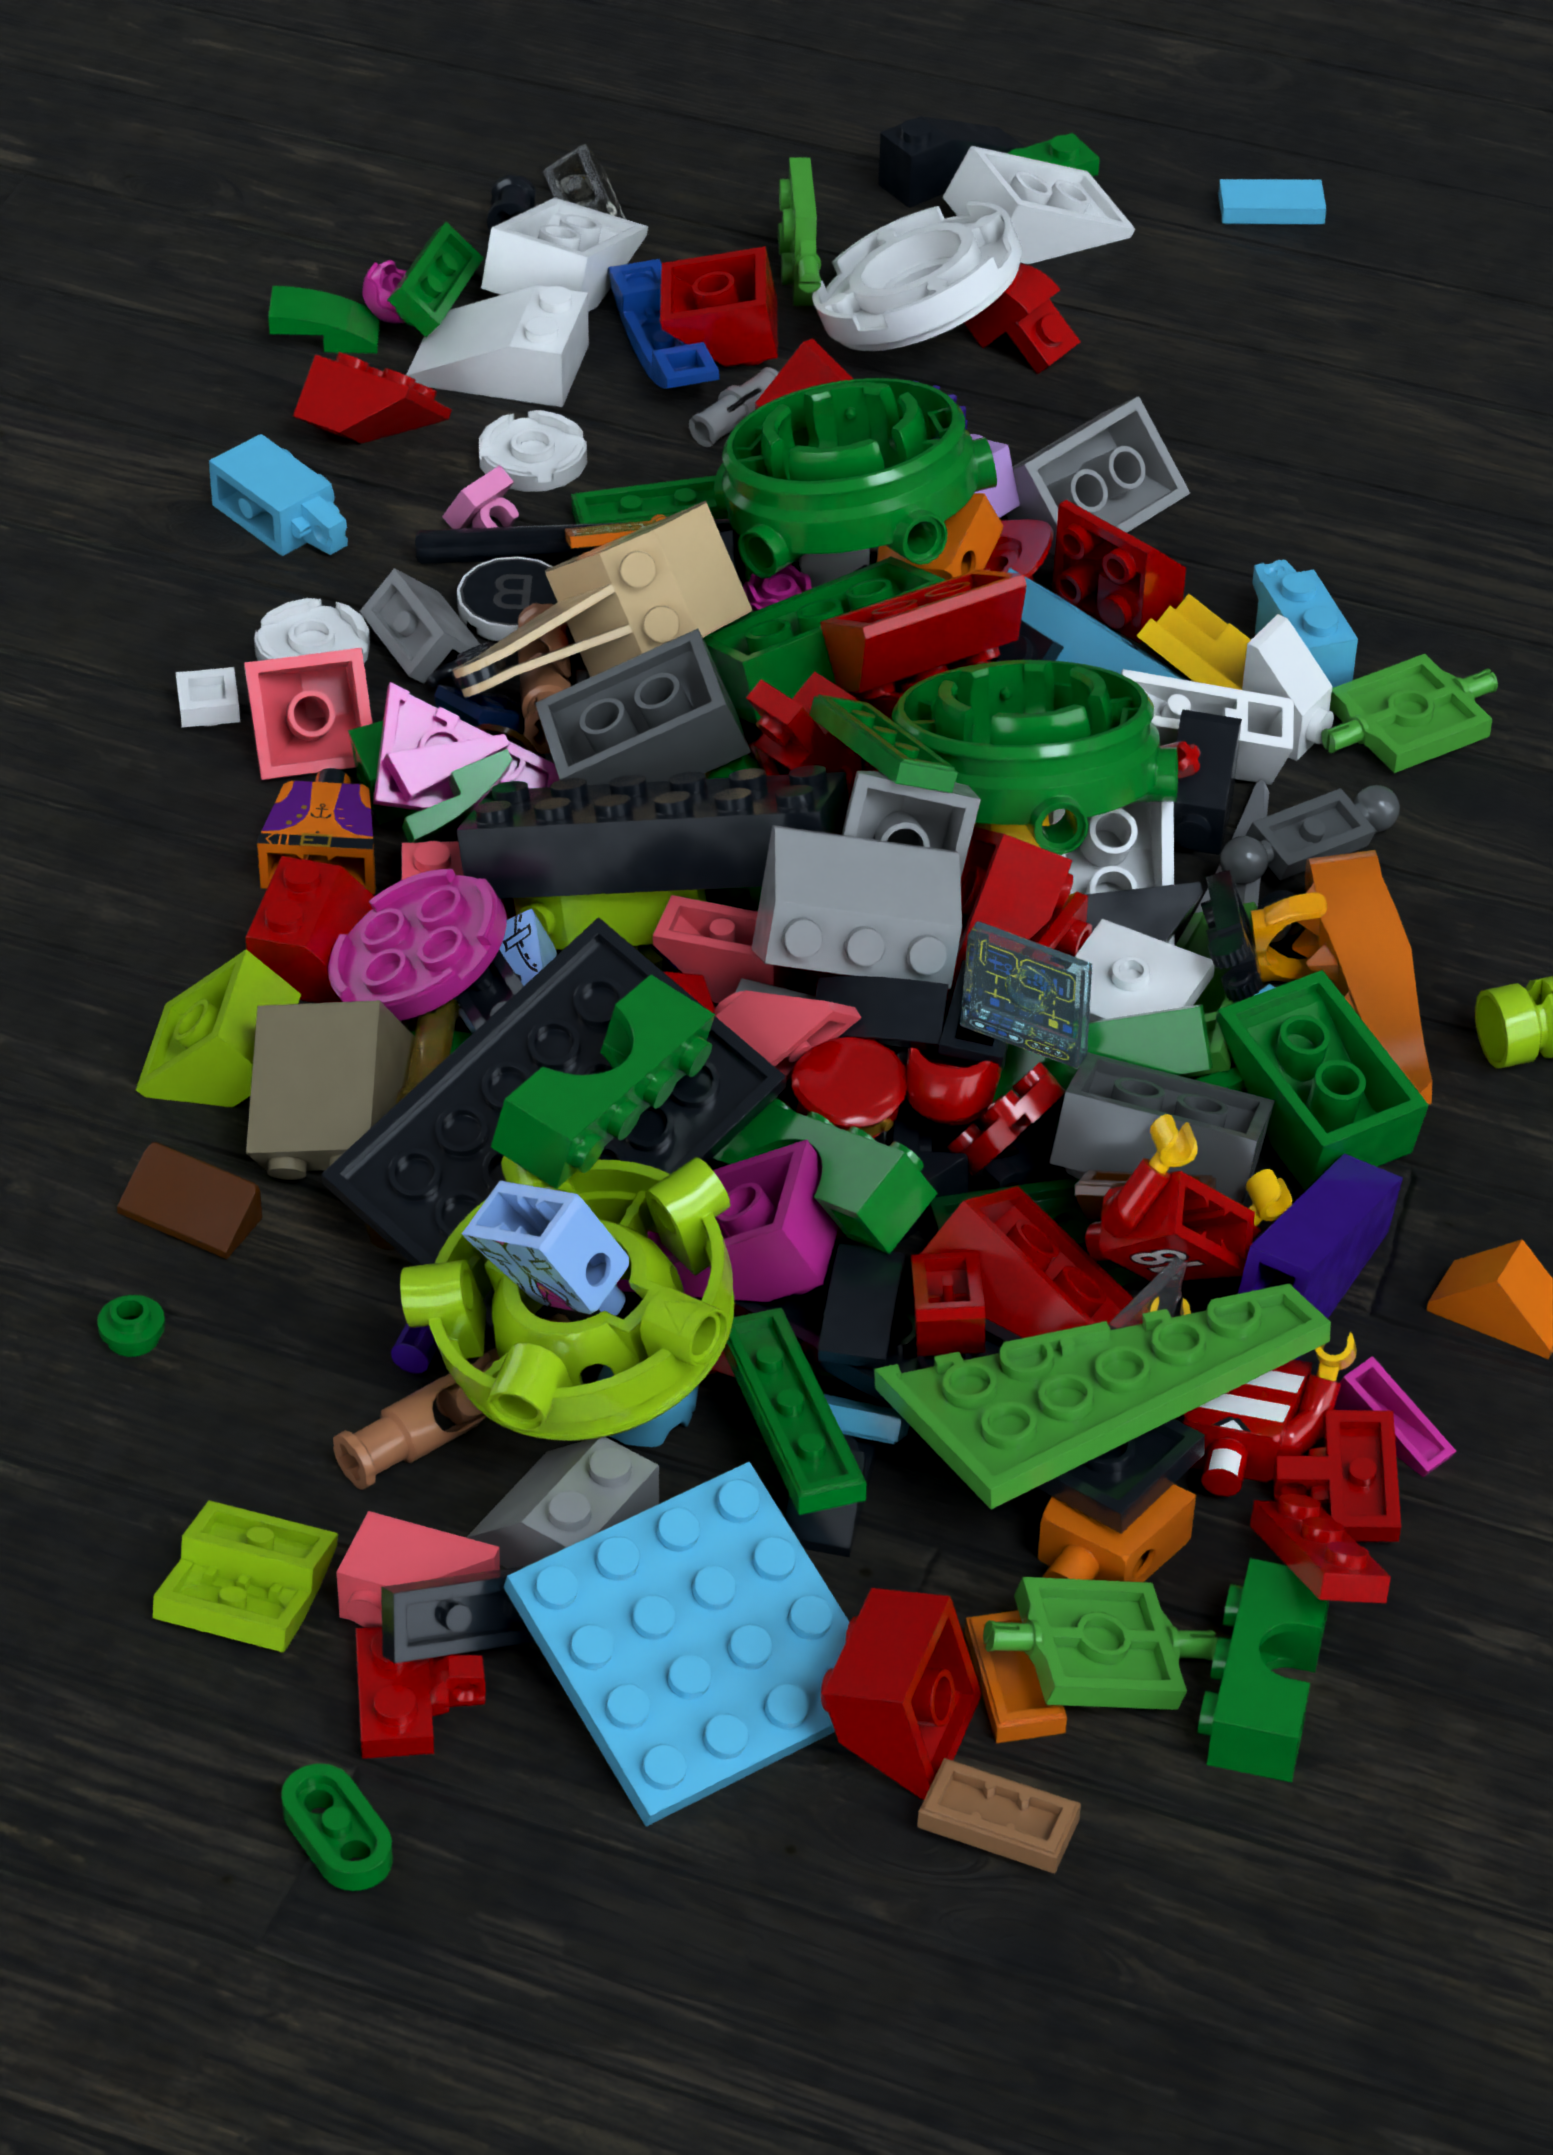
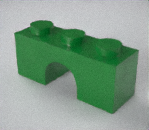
[1198,1558,1329,1783]

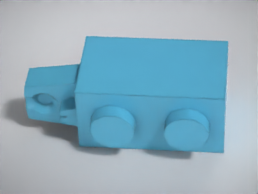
[209,434,348,556]
[1252,559,1358,688]

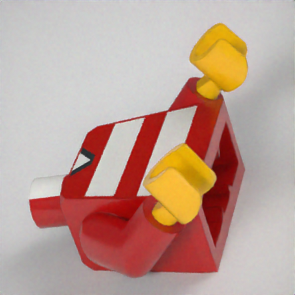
[1085,1114,1292,1282]
[1150,1297,1357,1496]

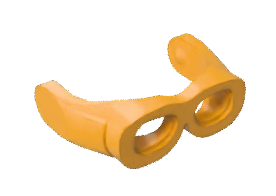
[1251,892,1327,982]

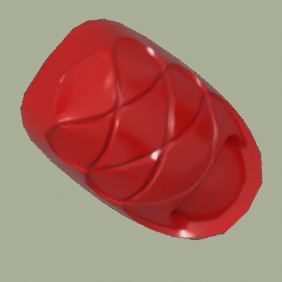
[906,1048,1002,1127]

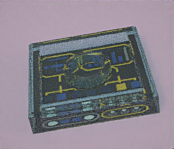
[960,921,1092,1069]

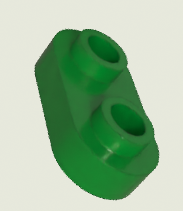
[281,1763,393,1891]

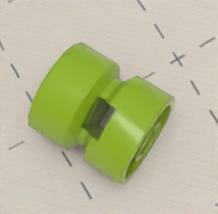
[1475,976,1553,1069]

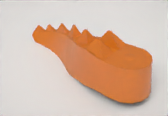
[1292,850,1432,1104]

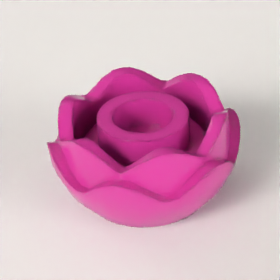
[362,260,407,324]
[743,564,812,613]

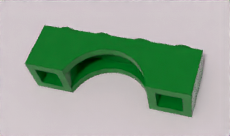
[491,974,715,1189]
[707,1098,938,1254]

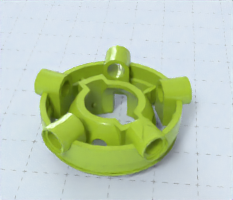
[400,1156,735,1441]

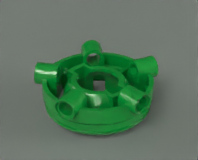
[714,378,997,578]
[892,660,1178,855]

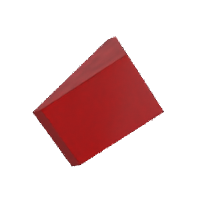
[911,1251,985,1356]

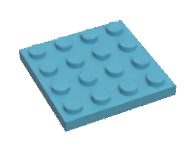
[503,1462,849,1827]

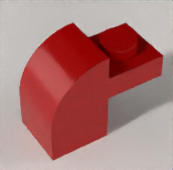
[964,264,1081,374]
[746,671,858,772]

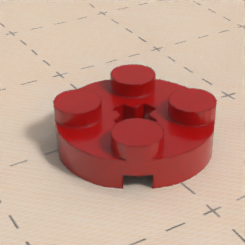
[946,1062,1066,1175]

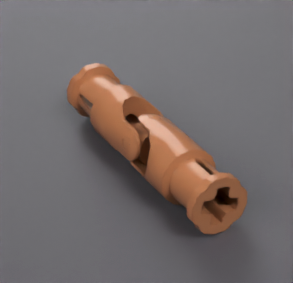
[518,603,571,754]
[333,1313,570,1490]

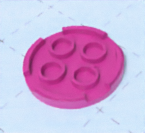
[328,869,507,1021]

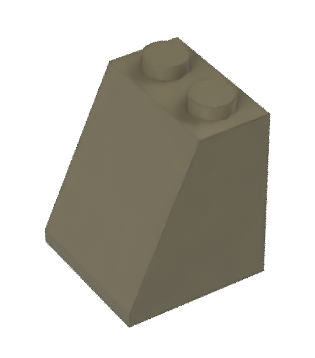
[246,1000,420,1180]

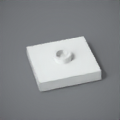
[1063,919,1215,1023]

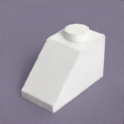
[1242,614,1334,761]

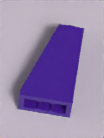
[1238,1153,1403,1360]

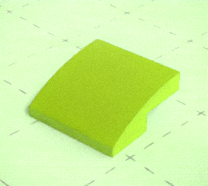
[153,1500,338,1653]

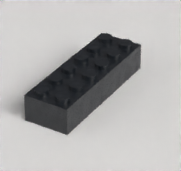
[457,765,849,899]

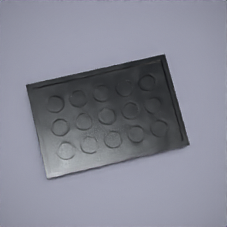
[321,917,786,1338]

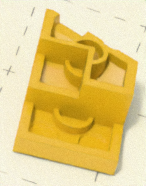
[1137,594,1251,690]

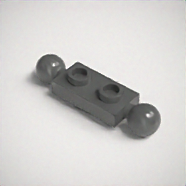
[1220,785,1400,884]

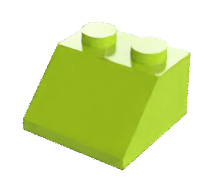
[136,949,301,1108]

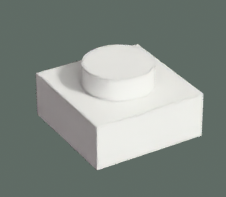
[176,667,240,728]

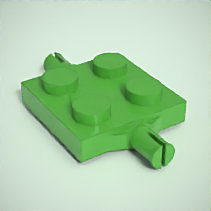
[778,157,821,306]
[1321,654,1498,773]
[983,1577,1217,1710]

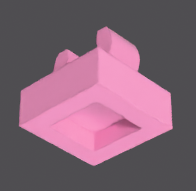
[442,465,519,529]

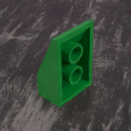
[1216,970,1429,1191]

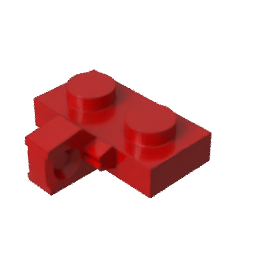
[1273,1410,1401,1542]
[356,1627,486,1759]

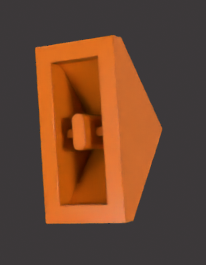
[1426,1239,1553,1359]

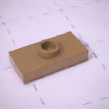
[918,1758,1081,1874]

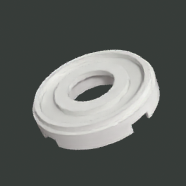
[812,201,1022,351]

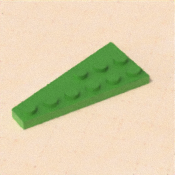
[874,1284,1331,1509]

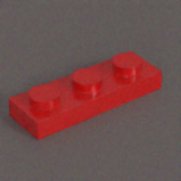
[1250,1494,1391,1604]

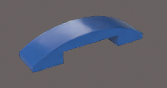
[608,259,719,389]

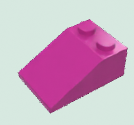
[616,1139,839,1302]

